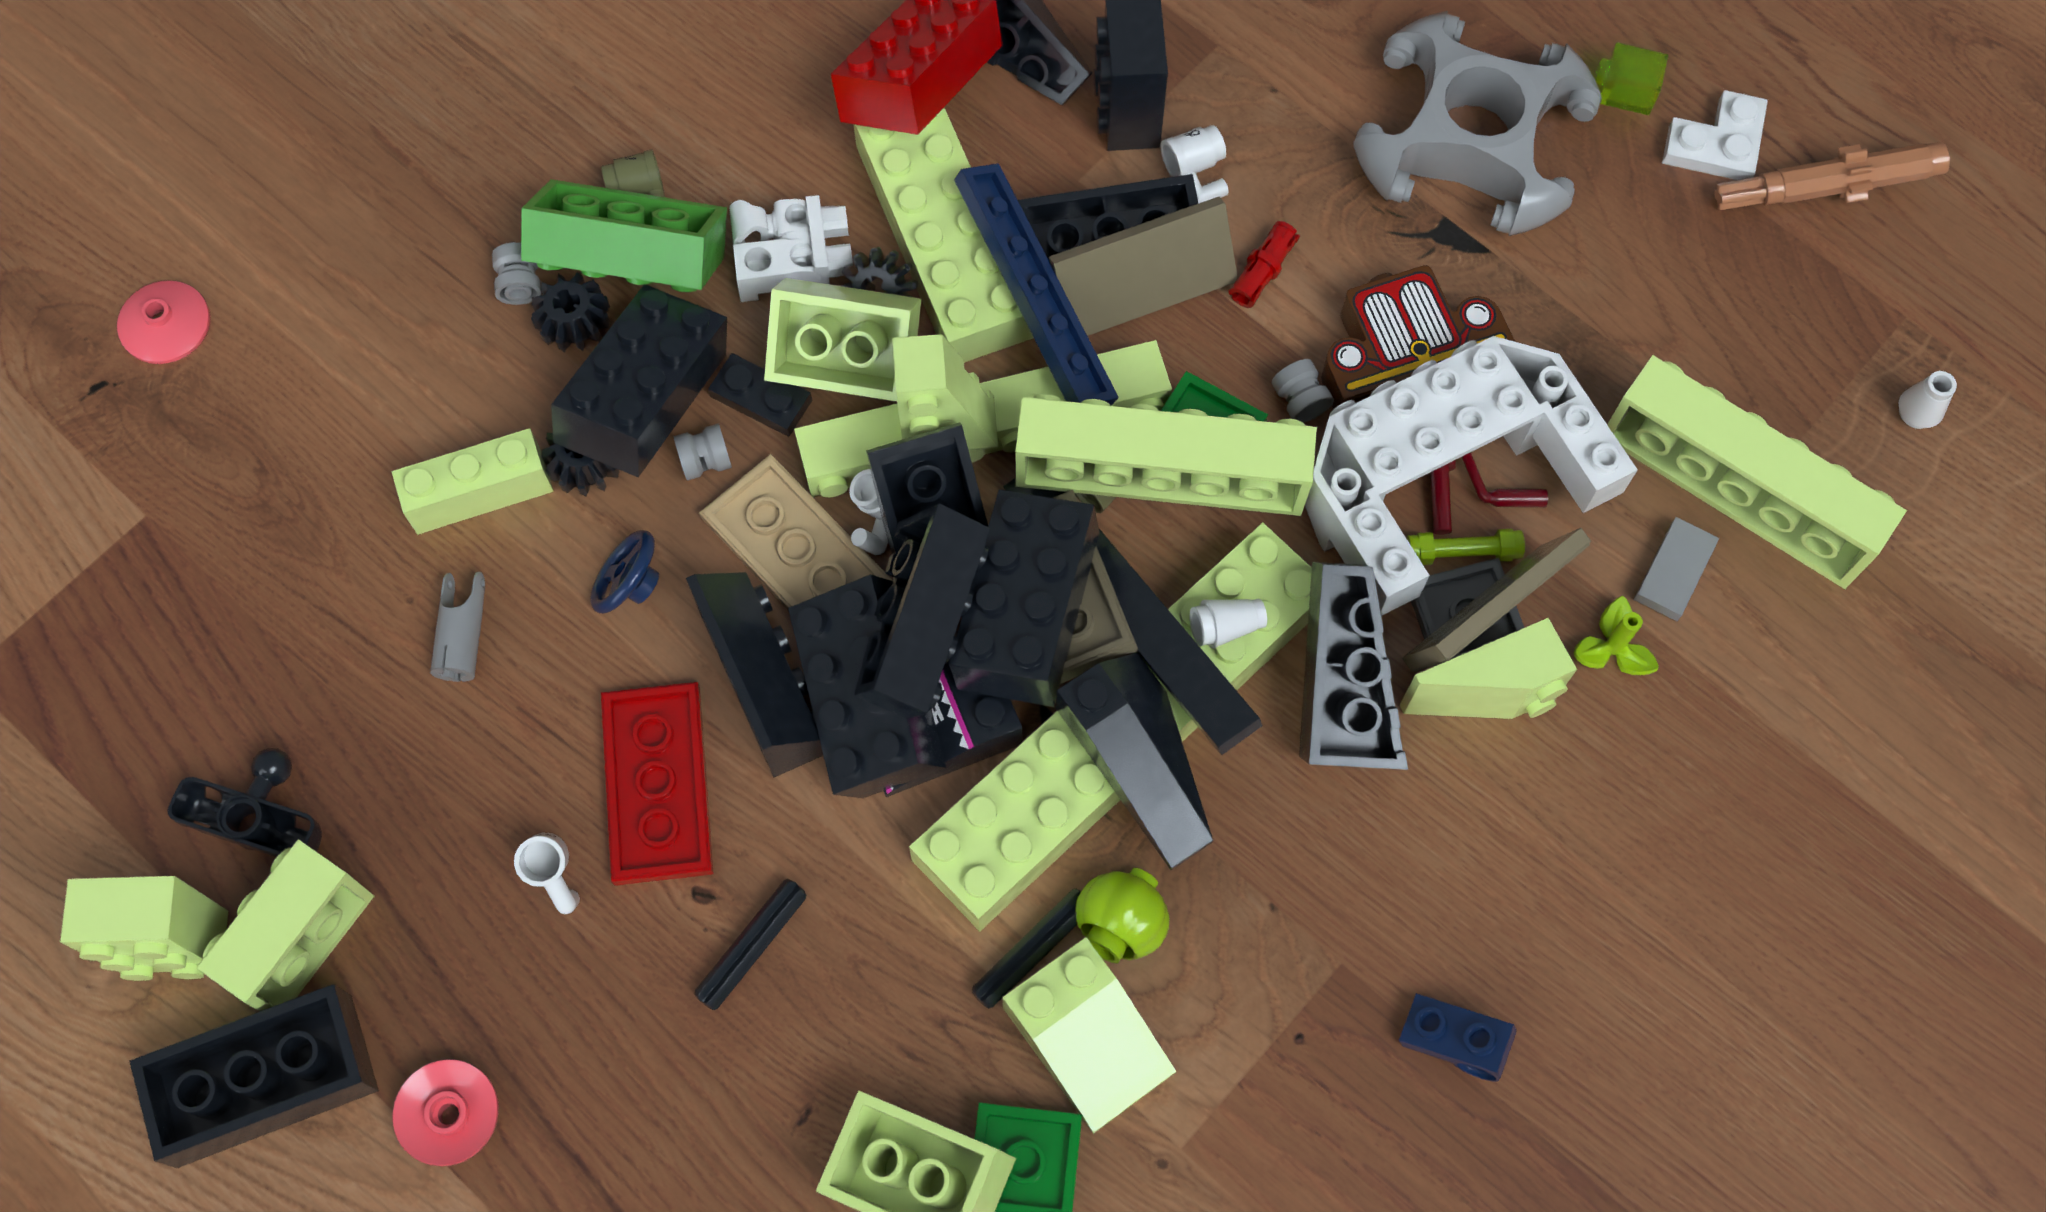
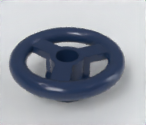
[590,530,659,614]

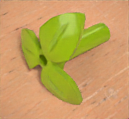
[1574,596,1659,675]

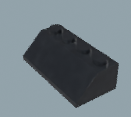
[686,572,823,778]

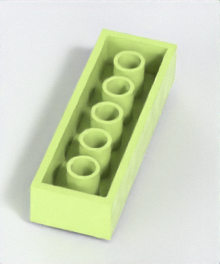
[853,108,1034,363]
[1607,355,1907,589]
[1015,394,1317,516]

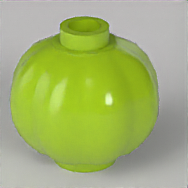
[1075,868,1170,963]

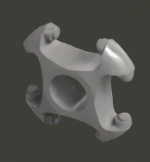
[1353,11,1602,236]

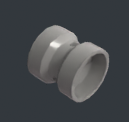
[492,242,541,305]
[1271,359,1334,423]
[673,423,732,481]

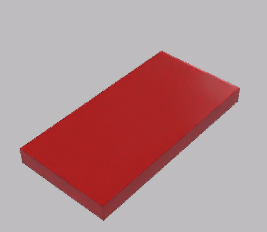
[601,682,714,886]

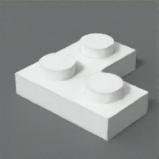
[1662,90,1768,180]

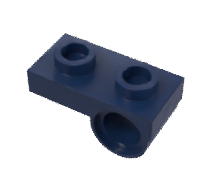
[1399,993,1517,1082]

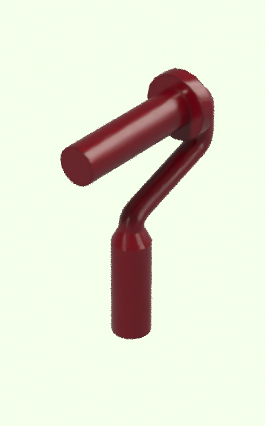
[1430,452,1548,535]

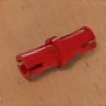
[1228,221,1300,308]

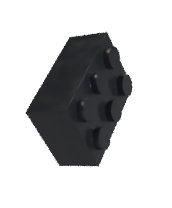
[1094,0,1168,151]

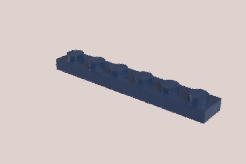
[954,163,1119,406]

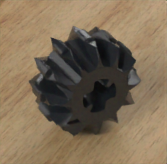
[841,247,918,297]
[531,272,610,352]
[541,432,620,497]

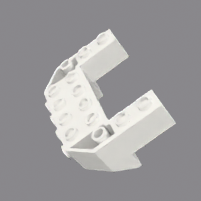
[1305,336,1638,616]

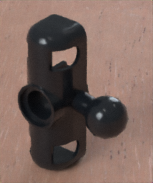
[167,748,322,857]

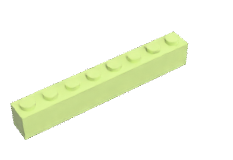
[794,340,1172,497]

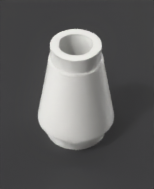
[1899,371,1957,429]
[1190,599,1267,648]

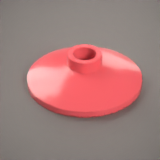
[117,281,210,364]
[393,1060,499,1166]

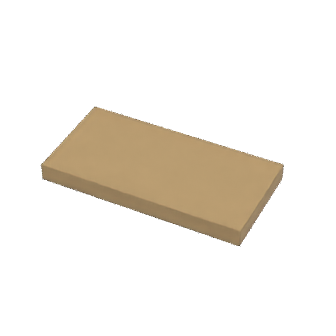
[699,454,893,611]

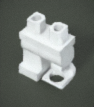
[729,195,853,302]

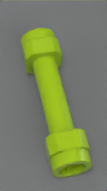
[1406,529,1525,565]

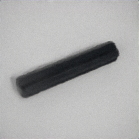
[694,879,807,1010]
[972,888,1081,1009]

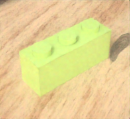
[391,428,554,534]

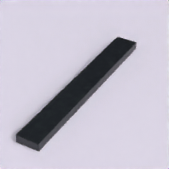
[1003,478,1263,756]

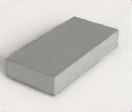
[1633,517,1719,621]

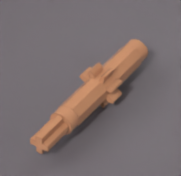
[1714,142,1950,210]

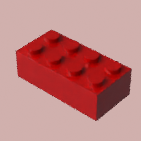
[831,0,1002,135]

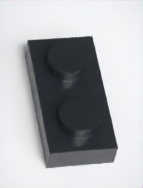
[708,353,812,437]

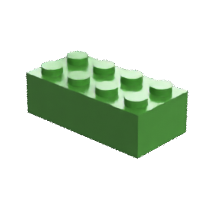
[521,179,727,292]

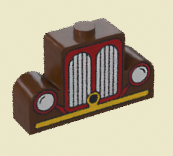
[1321,265,1515,410]

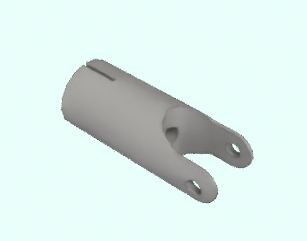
[430,572,485,682]

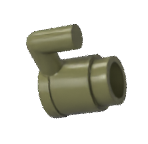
[601,149,665,197]

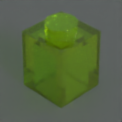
[1595,42,1669,115]

